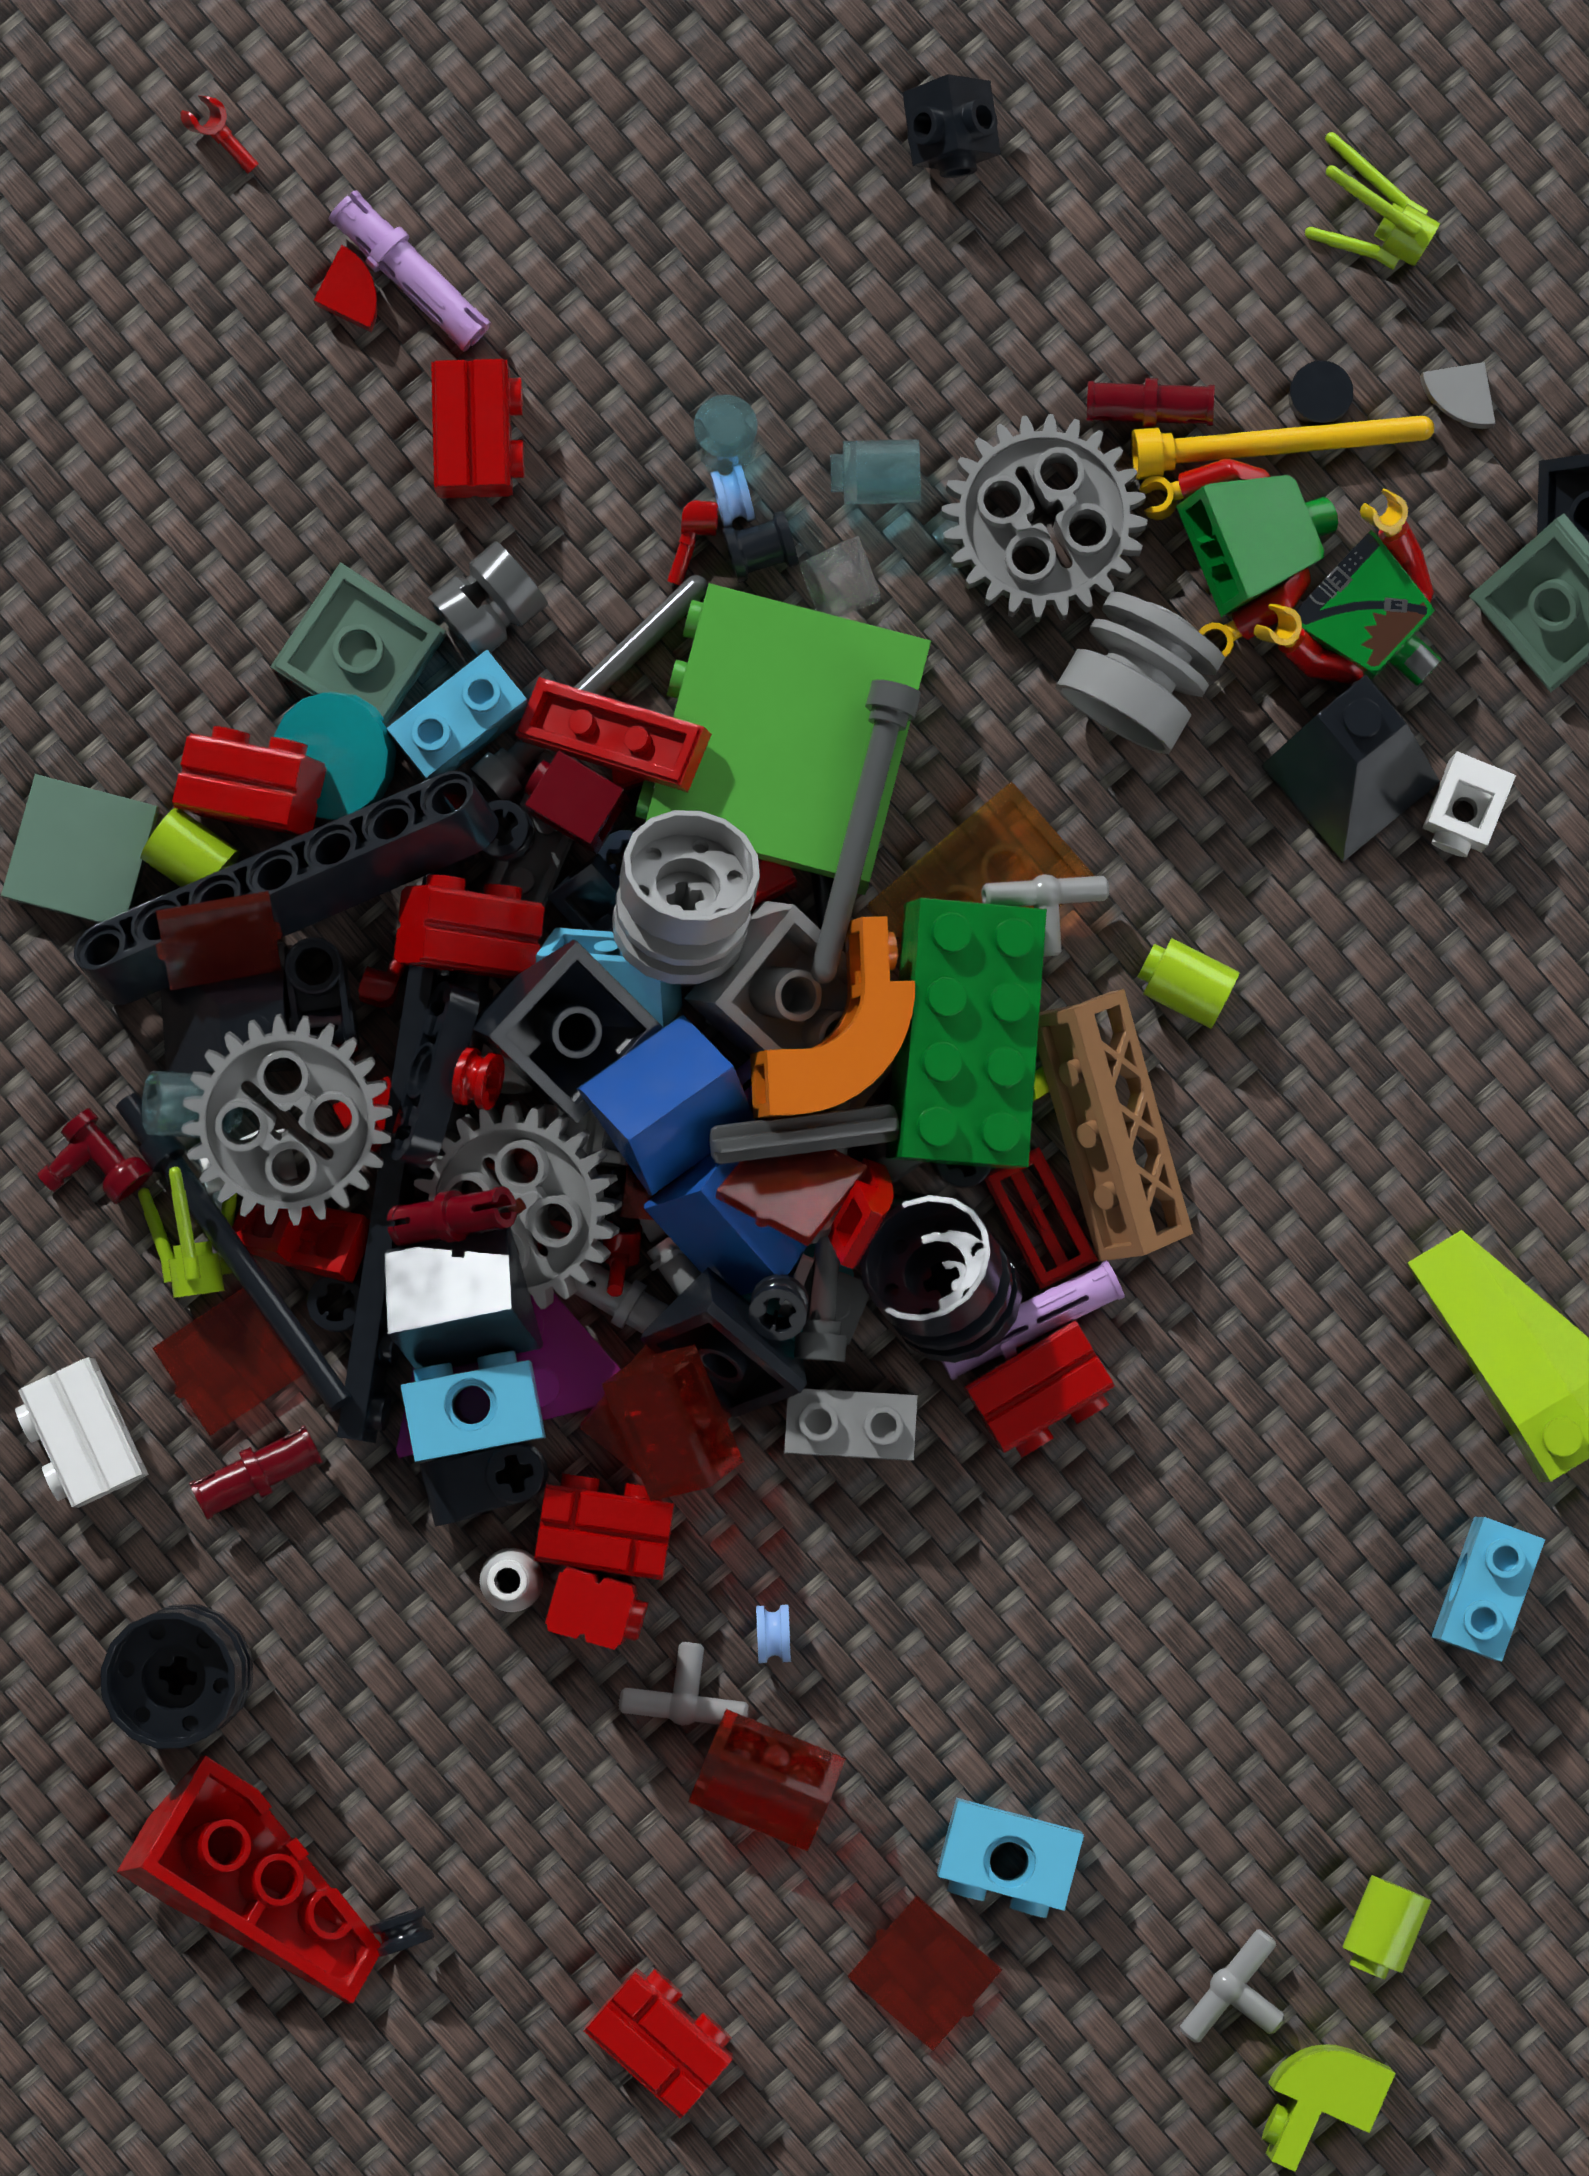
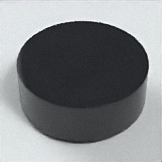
[1288,361,1353,426]

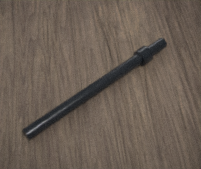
[116,1093,352,1412]

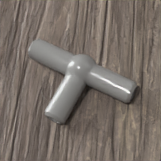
[981,874,1109,957]
[619,1642,749,1728]
[1180,1929,1285,2043]

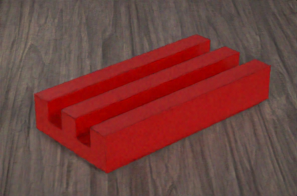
[983,1147,1098,1290]

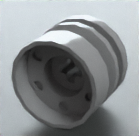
[1055,591,1225,754]
[612,810,760,984]

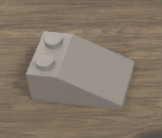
[684,901,893,1112]

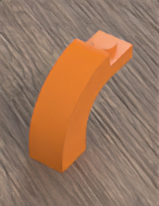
[750,916,915,1119]

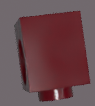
[525,751,630,854]

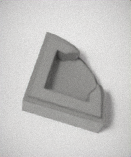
[1420,362,1496,429]

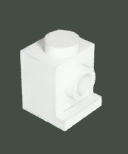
[1422,751,1516,857]

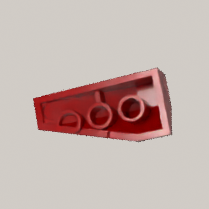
[117,1755,381,2004]

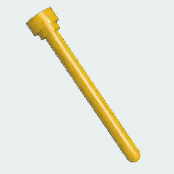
[1131,416,1435,480]

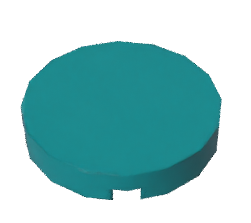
[274,692,397,820]

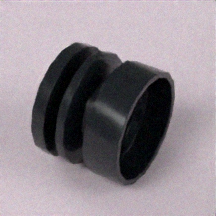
[860,1195,1022,1363]
[101,1604,253,1749]

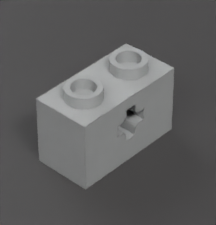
[784,1389,918,1461]

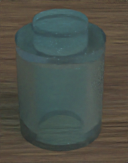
[694,395,758,473]
[830,439,921,505]
[142,1071,243,1138]

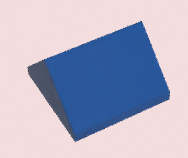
[577,1015,756,1195]
[644,1154,809,1295]

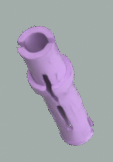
[328,190,491,352]
[942,1260,1125,1381]

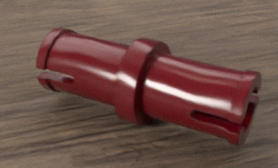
[1087,378,1215,429]
[387,1186,517,1247]
[189,1425,323,1520]

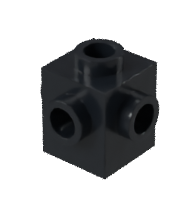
[902,74,1001,178]

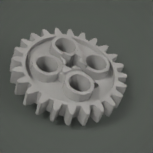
[941,414,1147,622]
[182,1014,392,1225]
[414,1101,622,1309]

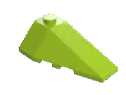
[1406,1230,1589,1482]

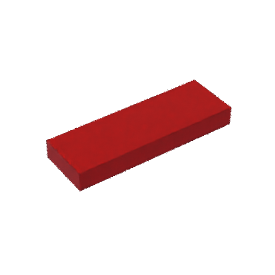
[515,677,712,793]

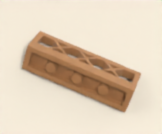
[1037,989,1193,1262]

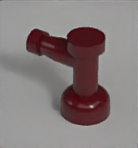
[37,1108,153,1204]

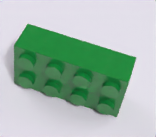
[886,898,1047,1169]

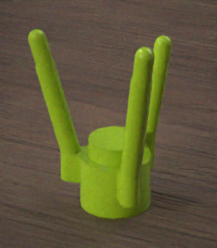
[1305,132,1440,270]
[138,1166,237,1298]

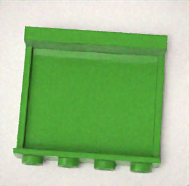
[635,583,931,895]

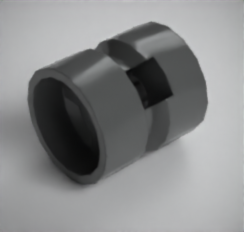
[428,541,549,657]

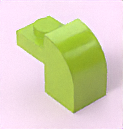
[1262,2044,1396,2172]

